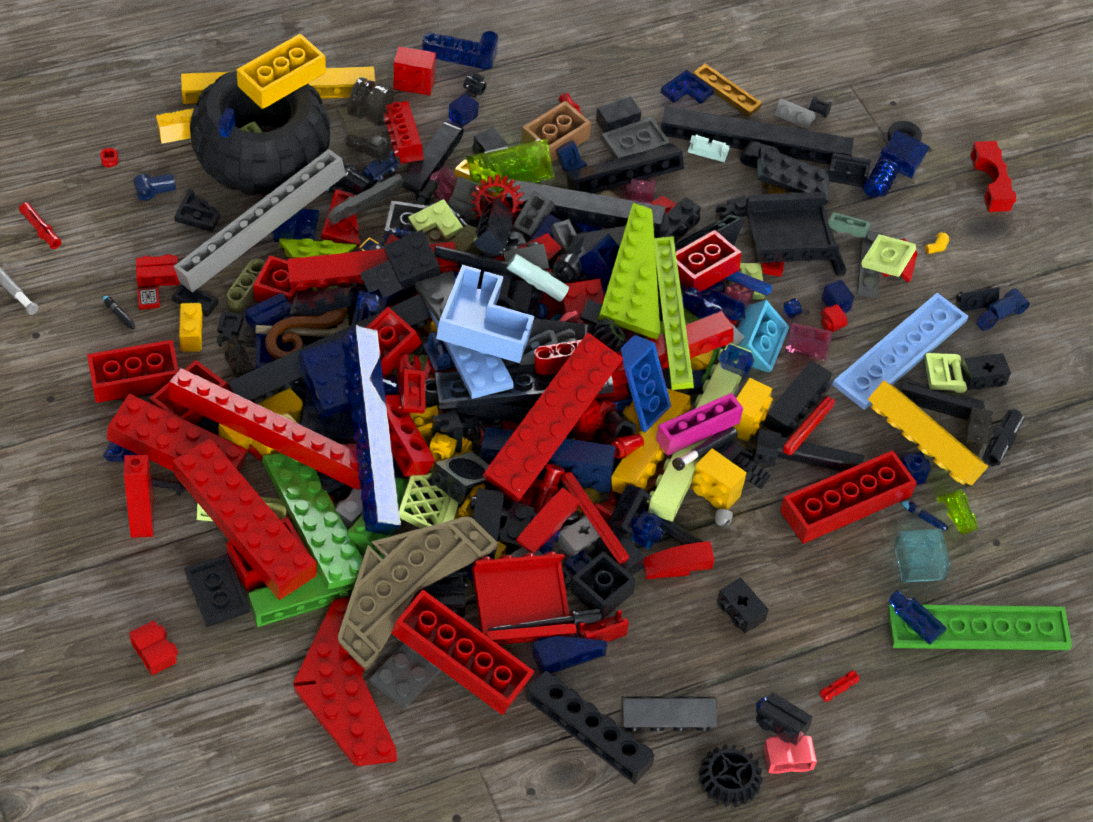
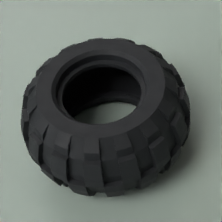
[190,71,330,195]

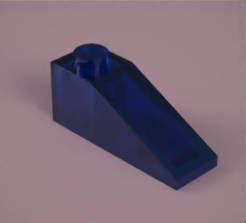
[532,636,607,675]

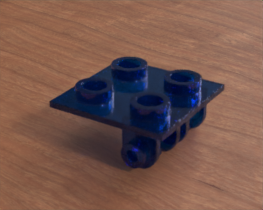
[877,130,930,179]

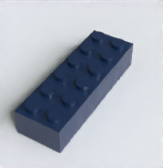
[481,427,615,492]

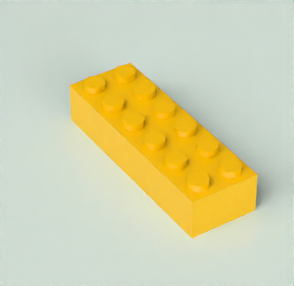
[867,380,988,486]

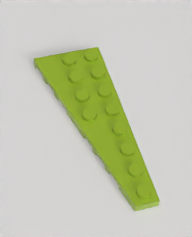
[598,203,660,340]

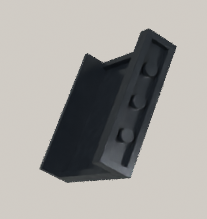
[745,192,839,263]

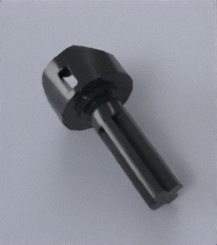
[552,235,584,283]

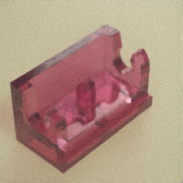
[430,166,458,204]

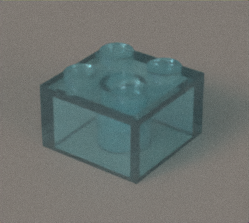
[894,529,951,582]

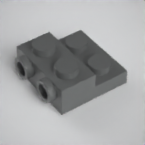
[449,176,497,223]

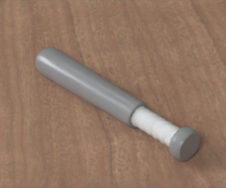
[0,266,39,315]

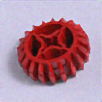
[470,174,525,225]

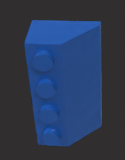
[621,335,671,432]

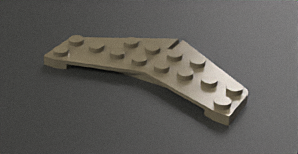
[338,517,498,671]

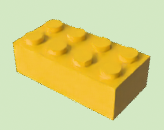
[236,34,326,109]

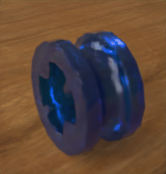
[783,298,803,319]

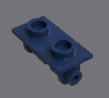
[362,151,400,184]
[423,331,456,373]

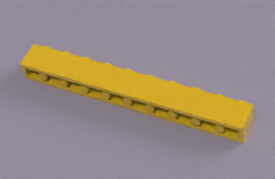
[181,67,375,104]

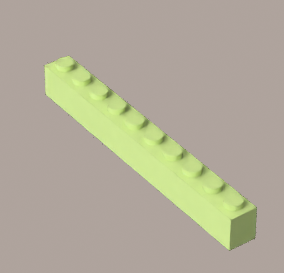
[647,343,752,522]

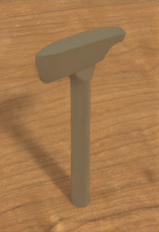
[256,316,348,337]

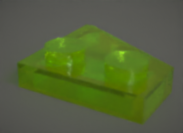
[937,488,979,535]

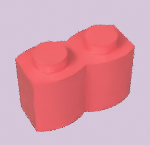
[763,735,817,774]

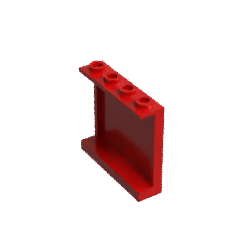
[472,552,577,645]

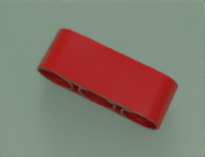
[534,340,582,375]

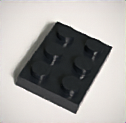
[184,554,250,627]

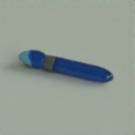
[902,500,949,531]

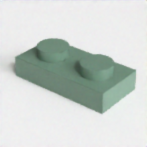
[828,212,871,238]

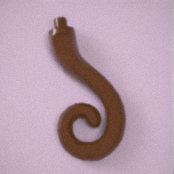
[265,307,348,360]

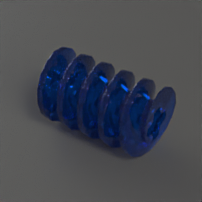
[863,157,900,198]

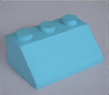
[737,300,789,373]

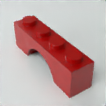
[970,141,1016,212]

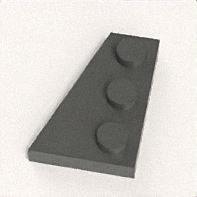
[415,271,455,322]

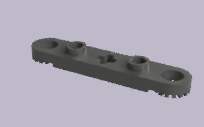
[328,174,404,224]

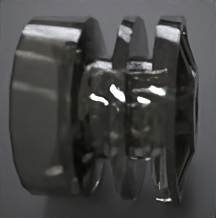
[347,77,394,126]

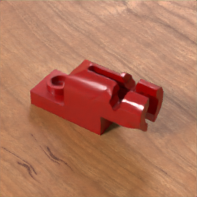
[397,354,426,414]

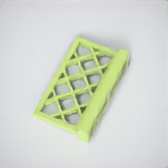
[396,467,459,528]

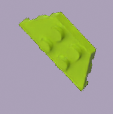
[279,238,357,258]

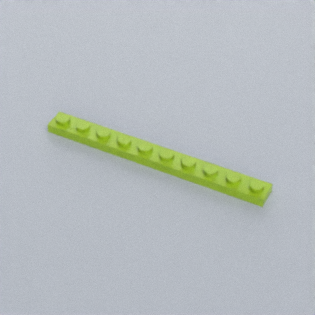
[654,237,694,390]

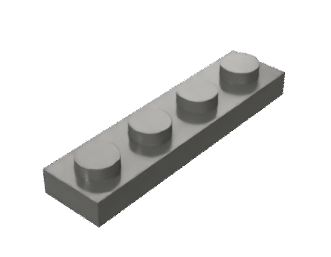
[857,231,883,298]

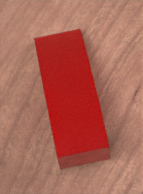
[516,488,580,554]
[643,541,714,579]

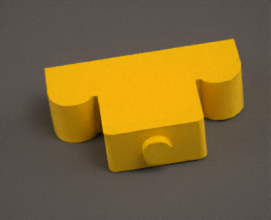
[219,389,303,457]

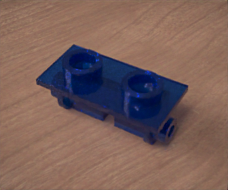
[681,286,722,317]
[703,288,746,321]

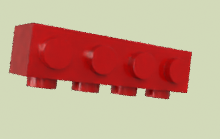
[383,101,424,164]

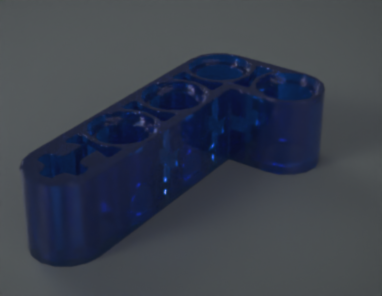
[422,31,498,69]

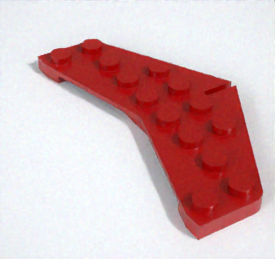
[293,597,397,766]

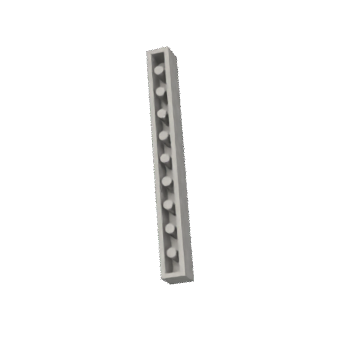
[174,149,346,292]

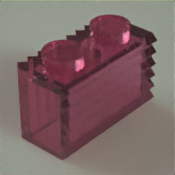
[786,323,833,361]

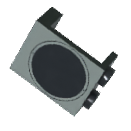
[430,452,497,504]

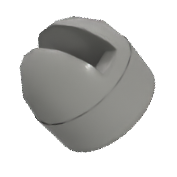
[370,135,387,152]
[715,509,733,527]

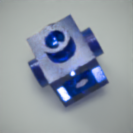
[901,452,931,485]
[630,510,664,550]

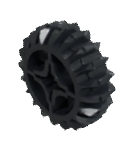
[698,744,763,808]

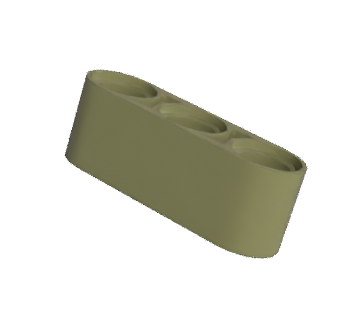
[227,259,265,314]

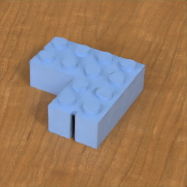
[436,265,534,363]

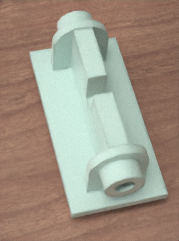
[688,135,730,163]

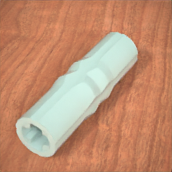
[507,254,569,302]

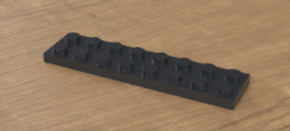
[435,364,614,409]

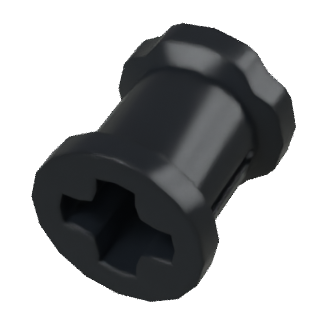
[809,96,832,118]

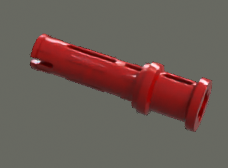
[529,463,565,523]

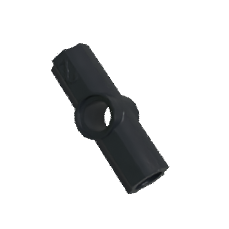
[336,163,374,194]
[983,409,1024,466]

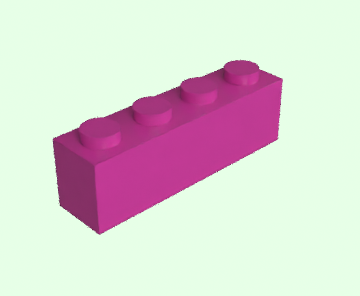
[656,393,743,456]

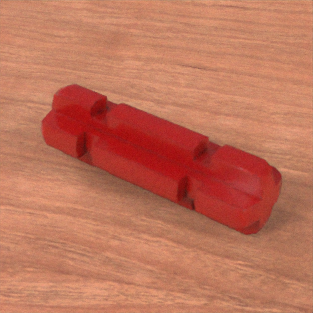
[819,670,860,702]

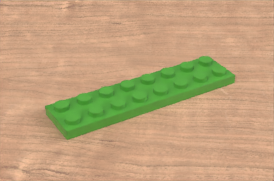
[262,453,363,589]
[887,604,1072,650]

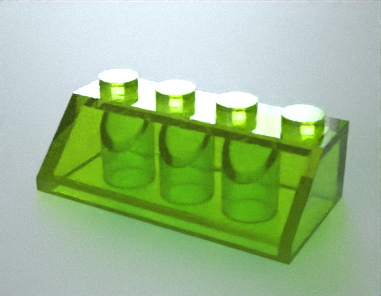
[466,139,555,192]

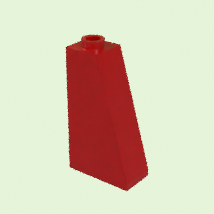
[124,455,155,538]

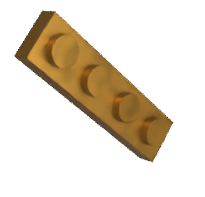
[692,63,762,117]

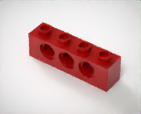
[368,395,435,476]

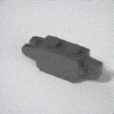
[504,329,577,367]

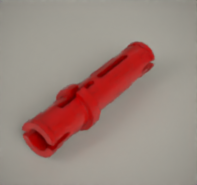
[19,202,62,249]

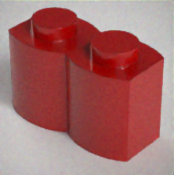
[129,620,178,676]

